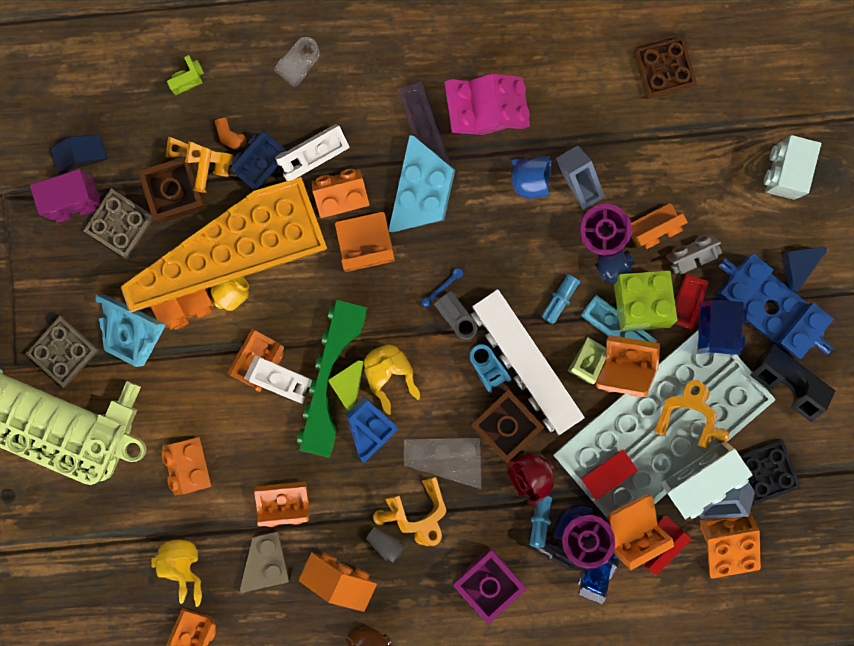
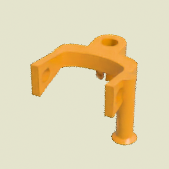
[165,137,235,193]
[654,380,729,449]
[373,477,446,546]

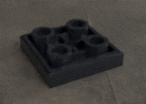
[739,439,801,505]

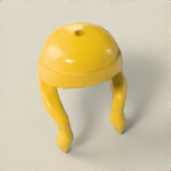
[364,344,420,415]
[151,540,202,607]

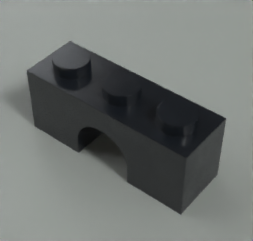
[750,344,836,422]

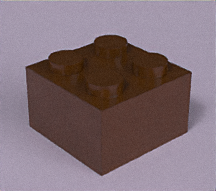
[138,156,208,224]
[470,389,544,463]

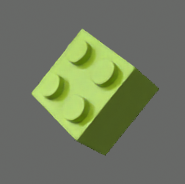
[614,271,677,332]

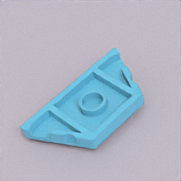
[389,135,455,233]
[96,294,165,367]

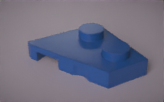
[346,396,399,463]

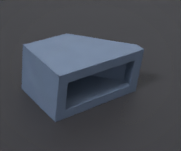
[556,146,605,210]
[699,482,755,519]

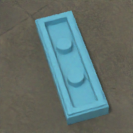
[580,295,657,343]

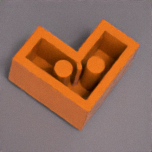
[151,288,215,330]
[298,552,377,612]

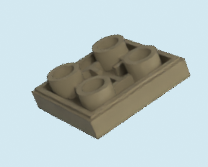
[83,188,153,259]
[26,316,99,388]

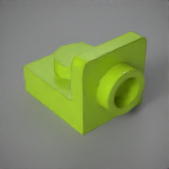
[167,55,204,95]

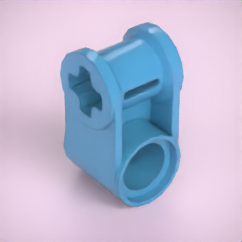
[469,344,511,394]

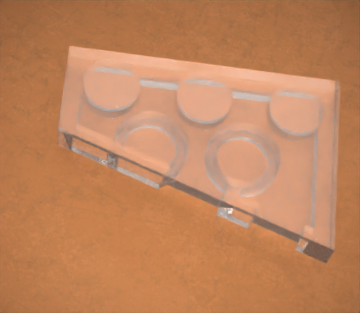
[404,438,481,489]

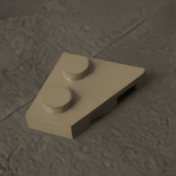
[240,531,290,593]

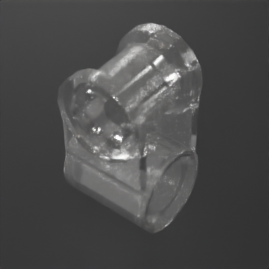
[274,37,320,87]

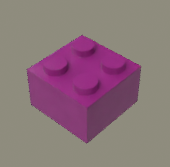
[30,169,101,223]
[452,546,527,624]

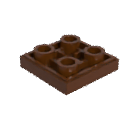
[634,36,697,99]

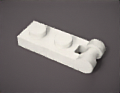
[275,124,350,181]
[244,355,312,404]

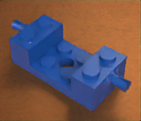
[714,253,834,359]

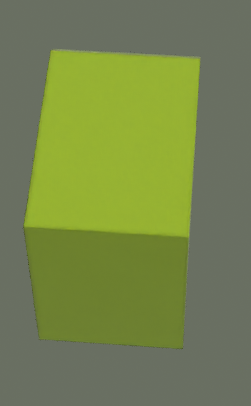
[328,360,364,411]

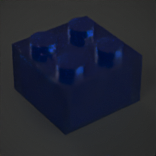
[697,300,747,356]

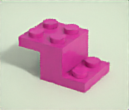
[445,73,530,135]

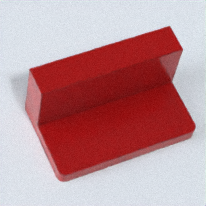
[643,516,692,576]

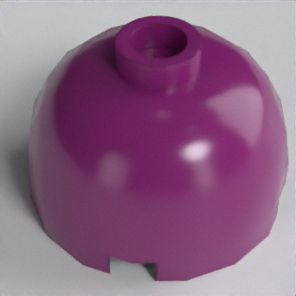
[579,203,632,256]
[562,515,615,569]

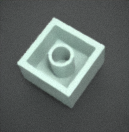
[764,135,821,200]

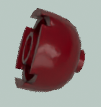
[506,452,555,506]

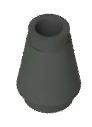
[366,527,405,563]

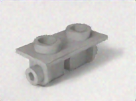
[665,235,722,275]

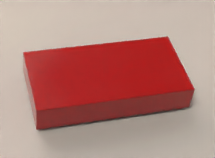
[674,273,710,330]
[580,449,638,500]

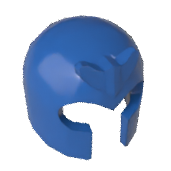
[511,156,552,199]

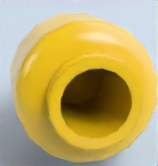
[211,277,249,311]

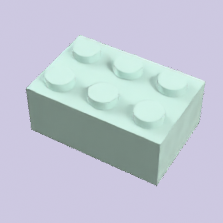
[660,441,752,519]

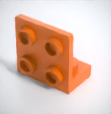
[335,212,395,272]
[700,512,761,578]

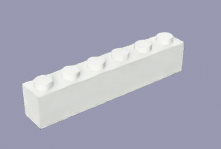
[471,290,585,435]

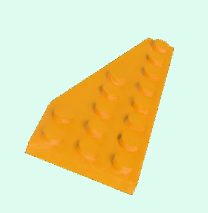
[121,177,327,313]

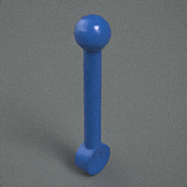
[421,268,463,307]

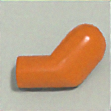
[215,118,247,150]

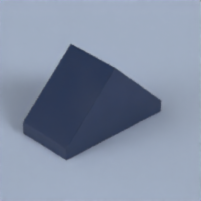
[51,135,108,174]
[781,246,828,292]

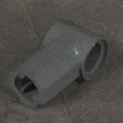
[434,291,477,340]

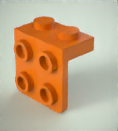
[596,335,660,397]
[607,493,674,570]

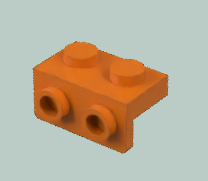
[311,169,370,218]
[631,204,688,249]
[227,329,284,392]
[162,437,211,495]
[254,482,310,527]
[166,608,216,646]

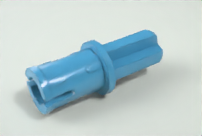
[542,274,581,324]
[530,496,552,548]

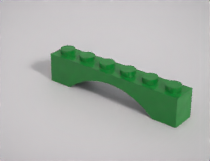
[297,300,368,458]

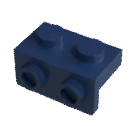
[230,131,286,191]

